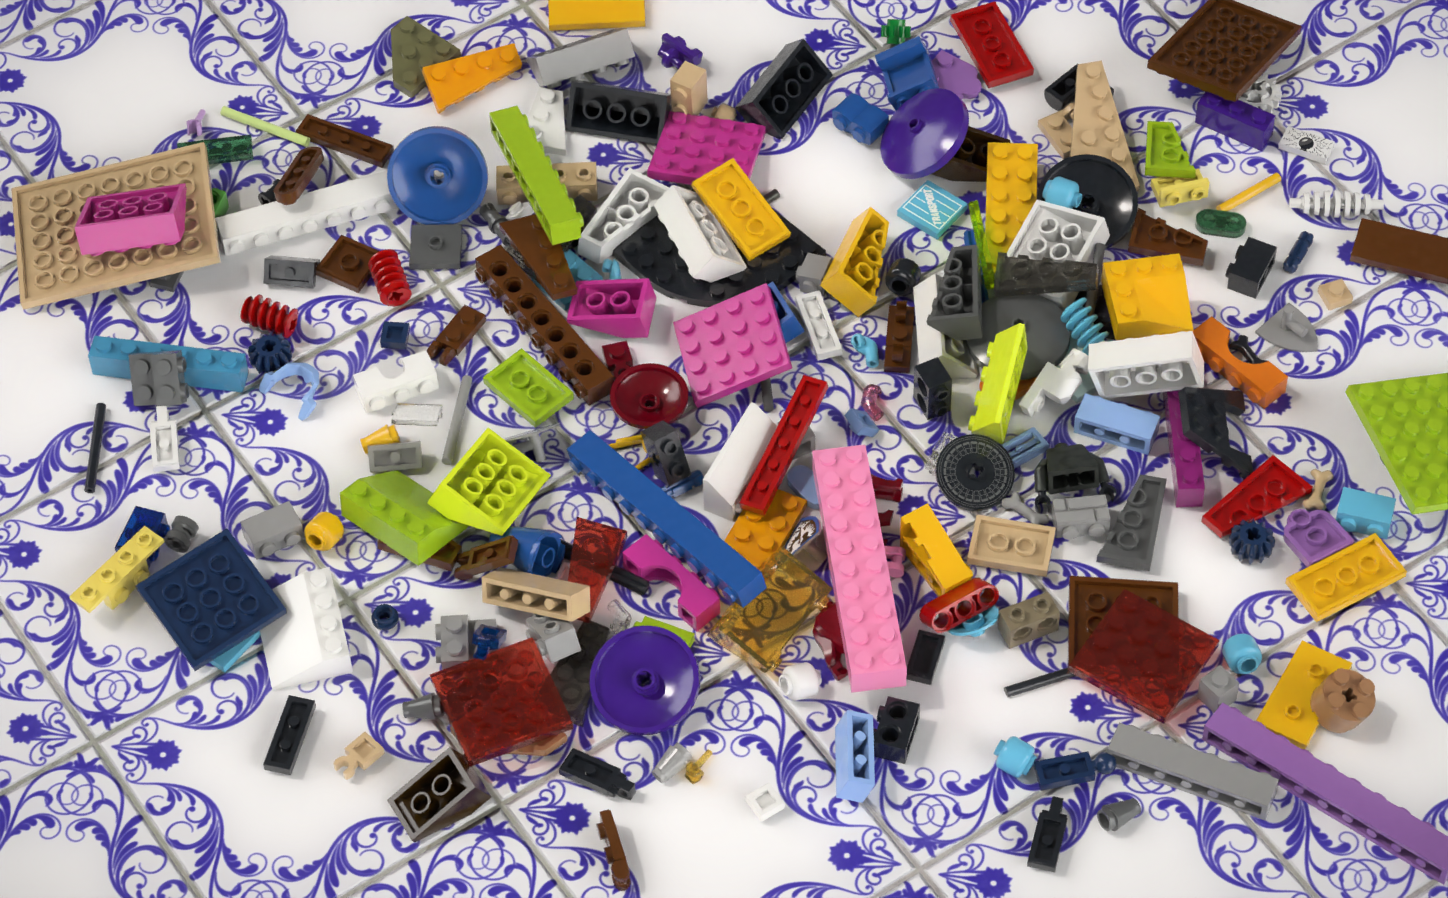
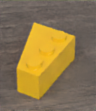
[900,503,973,597]

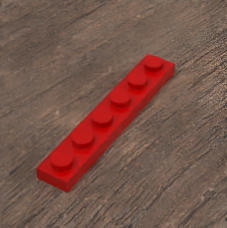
[739,375,829,516]

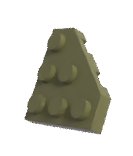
[391,16,461,98]

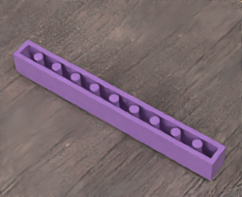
[1202,702,1448,885]

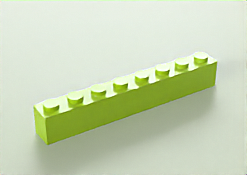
[489,106,584,245]

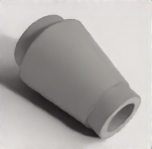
[651,742,692,784]

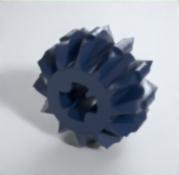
[248,331,292,374]
[1228,518,1275,565]

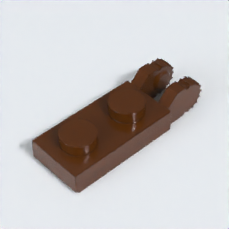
[427,304,486,366]
[454,535,519,580]
[596,809,631,891]

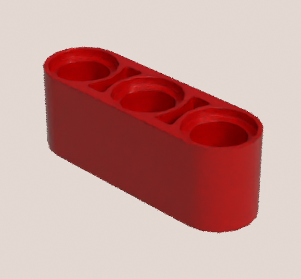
[919,578,999,633]

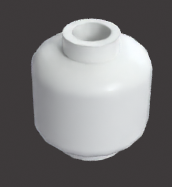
[779,662,822,701]

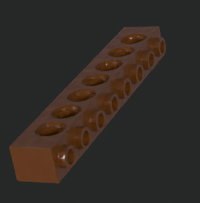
[474,245,614,406]

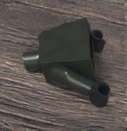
[1034,442,1116,513]

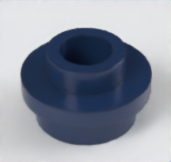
[371,604,399,630]

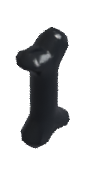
[1229,335,1267,364]

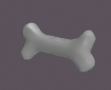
[1002,492,1049,525]

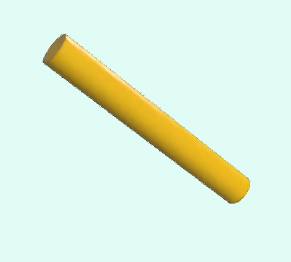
[1216,172,1281,215]

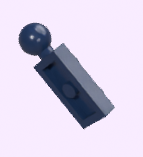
[1034,751,1117,791]

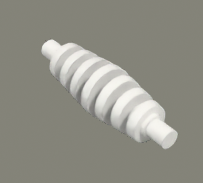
[1289,190,1384,218]

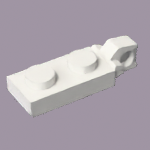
[149,406,180,472]

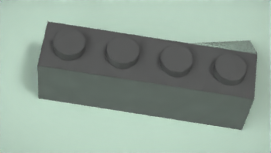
[926,245,982,341]

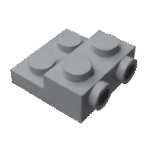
[435,614,497,674]

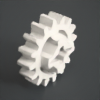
[1238,73,1282,114]

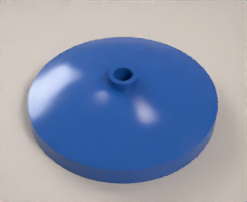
[387,126,488,225]

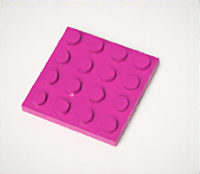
[647,111,766,185]
[673,283,792,408]

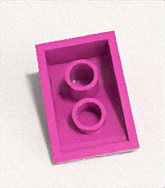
[567,278,657,338]

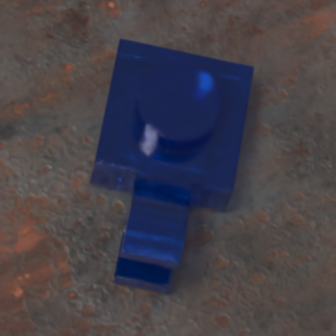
[472,624,507,660]

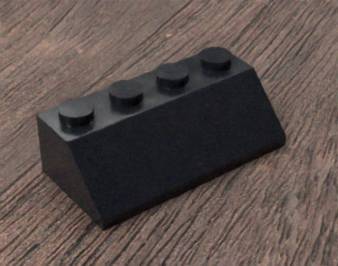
[735,38,833,139]
[565,80,671,144]

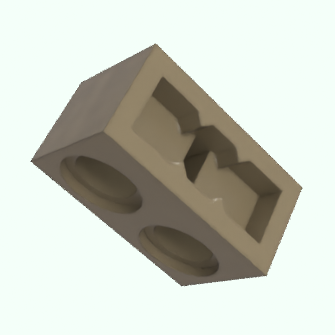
[998,592,1060,649]

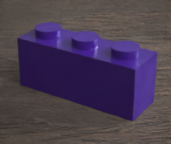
[1195,92,1276,151]

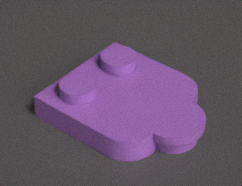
[932,50,982,100]
[1283,509,1354,567]

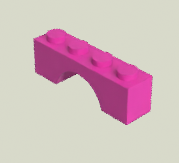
[622,534,720,632]

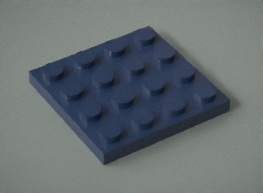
[135,528,287,671]

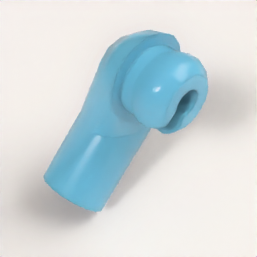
[851,333,879,368]

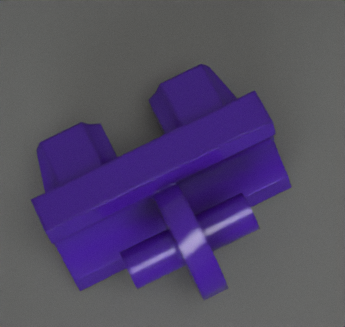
[657,33,703,69]

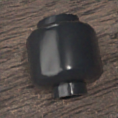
[885,258,921,296]

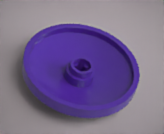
[880,88,969,179]
[590,626,700,735]

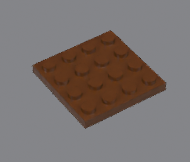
[1067,576,1179,680]

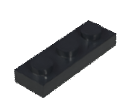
[263,695,316,775]

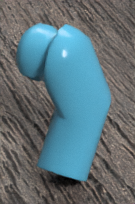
[602,259,622,280]

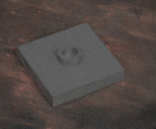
[409,224,462,270]

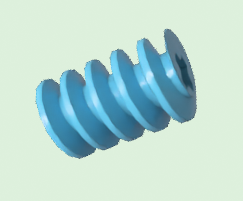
[1061,297,1113,356]

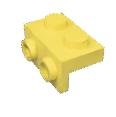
[1150,169,1210,207]

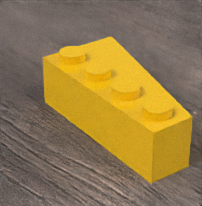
[820,206,889,317]

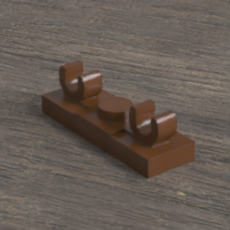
[884,301,915,373]

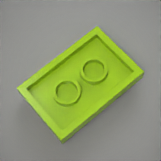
[483,348,574,428]

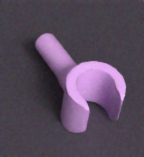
[187,109,206,136]

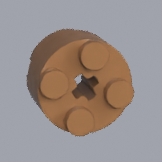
[1310,668,1376,733]

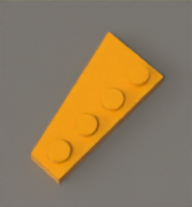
[422,43,522,114]

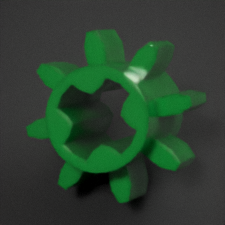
[881,19,911,44]

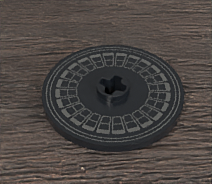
[935,434,1015,511]

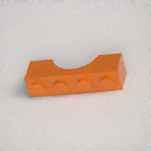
[1193,316,1288,409]

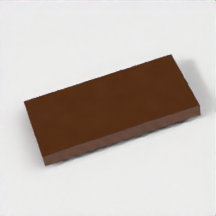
[1350,218,1448,284]

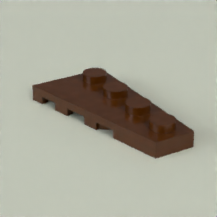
[499,214,577,301]

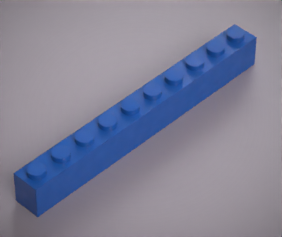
[566,430,767,608]

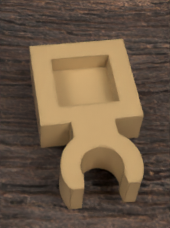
[333,732,385,780]

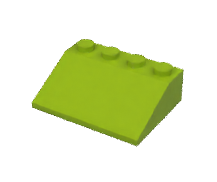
[340,470,469,566]

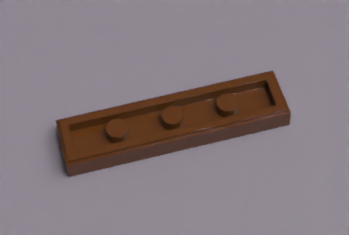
[296,114,394,168]

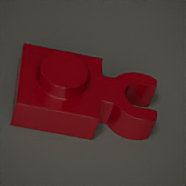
[602,340,633,381]

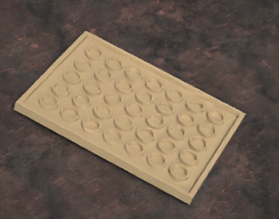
[11,142,221,310]

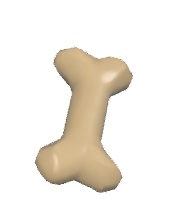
[1303,469,1334,510]

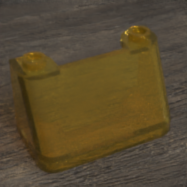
[707,547,833,673]

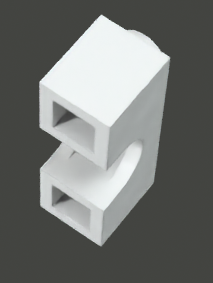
[353,350,439,413]

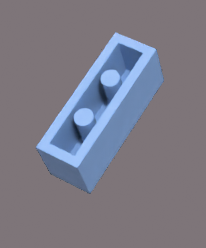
[1074,393,1160,455]
[835,710,875,803]

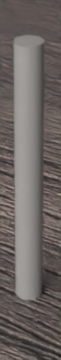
[442,375,473,465]

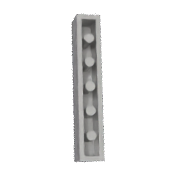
[1107,722,1279,820]

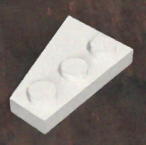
[528,87,566,156]

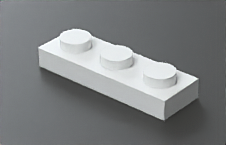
[795,290,842,361]

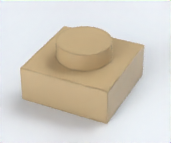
[1318,278,1353,310]

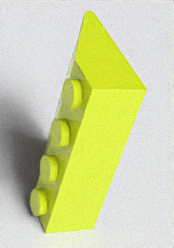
[968,323,1028,444]
[427,428,551,536]

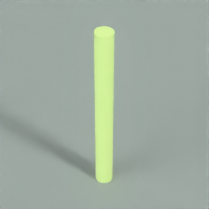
[220,106,310,147]

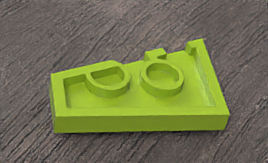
[1145,121,1196,179]

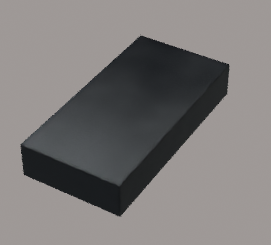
[906,630,945,685]

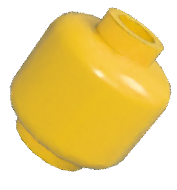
[304,511,344,551]

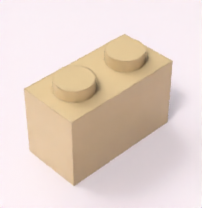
[670,61,708,115]

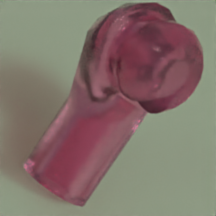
[861,384,884,421]

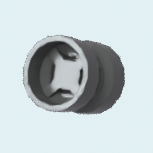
[164,515,199,553]

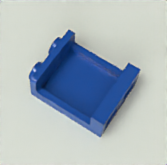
[875,36,939,111]

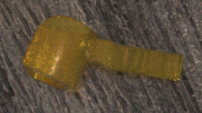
[685,749,712,784]

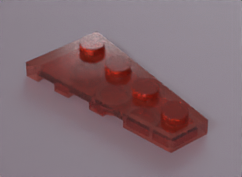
[568,517,628,623]

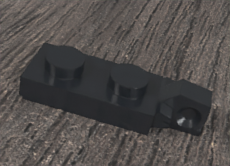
[559,748,636,801]
[1027,796,1068,873]

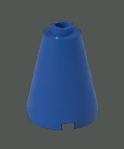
[489,526,565,577]

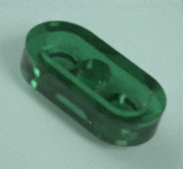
[1195,209,1246,238]

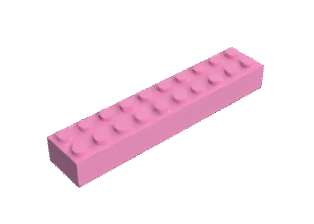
[812,445,907,693]

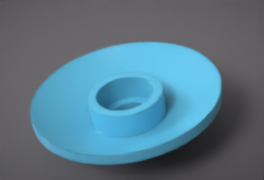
[948,605,999,637]

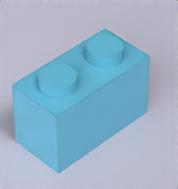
[1336,487,1396,539]

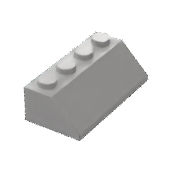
[526,28,635,89]

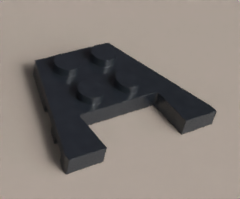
[1178,387,1253,479]

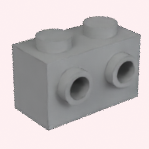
[525,614,581,663]

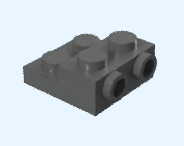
[128,350,189,406]

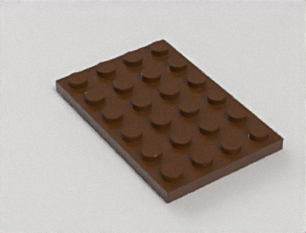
[1147,0,1302,102]

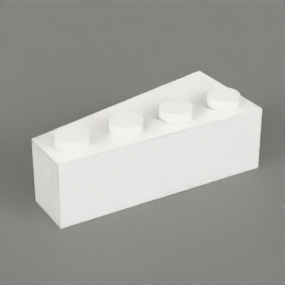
[577,168,669,265]

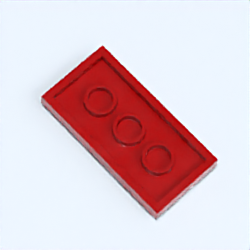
[950,1,1034,89]

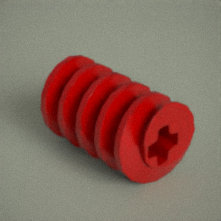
[368,249,412,307]
[240,294,299,338]

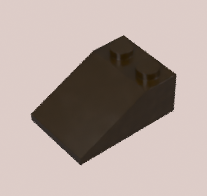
[932,126,1010,182]
[387,747,491,842]

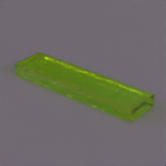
[968,200,996,290]

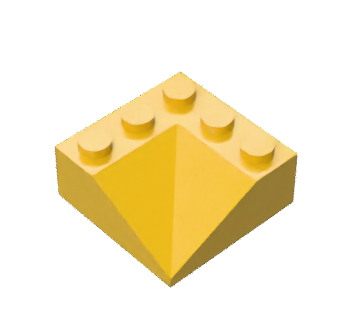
[1101,254,1193,341]

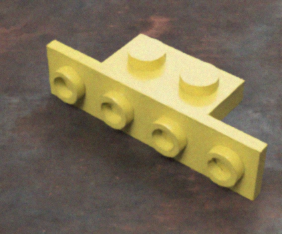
[69,526,165,613]

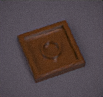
[316,235,379,293]

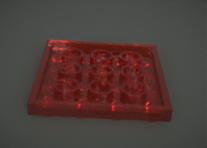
[1068,589,1220,724]
[430,637,573,767]

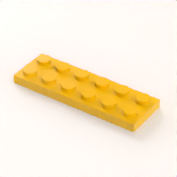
[984,142,1038,277]

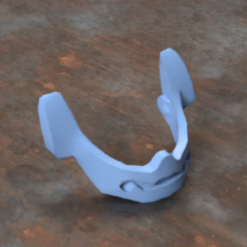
[259,362,319,421]

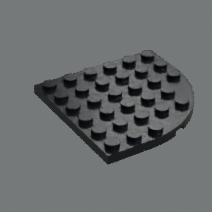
[612,189,826,307]

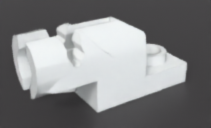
[1019,348,1089,417]

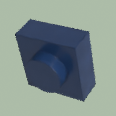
[380,321,410,350]

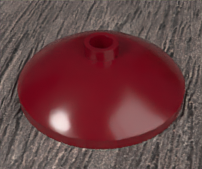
[610,363,688,429]

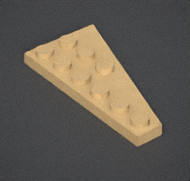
[1070,60,1140,191]

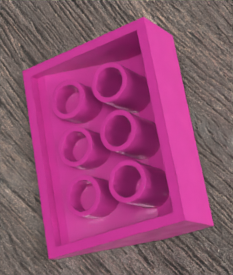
[74,183,187,256]

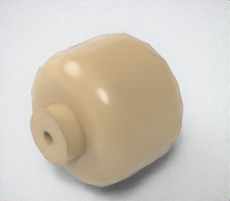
[711,103,737,121]

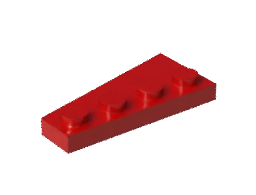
[1201,455,1313,538]

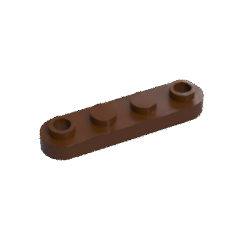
[274,147,324,205]

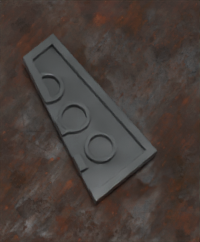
[1096,474,1167,571]

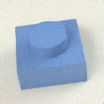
[844,408,879,437]

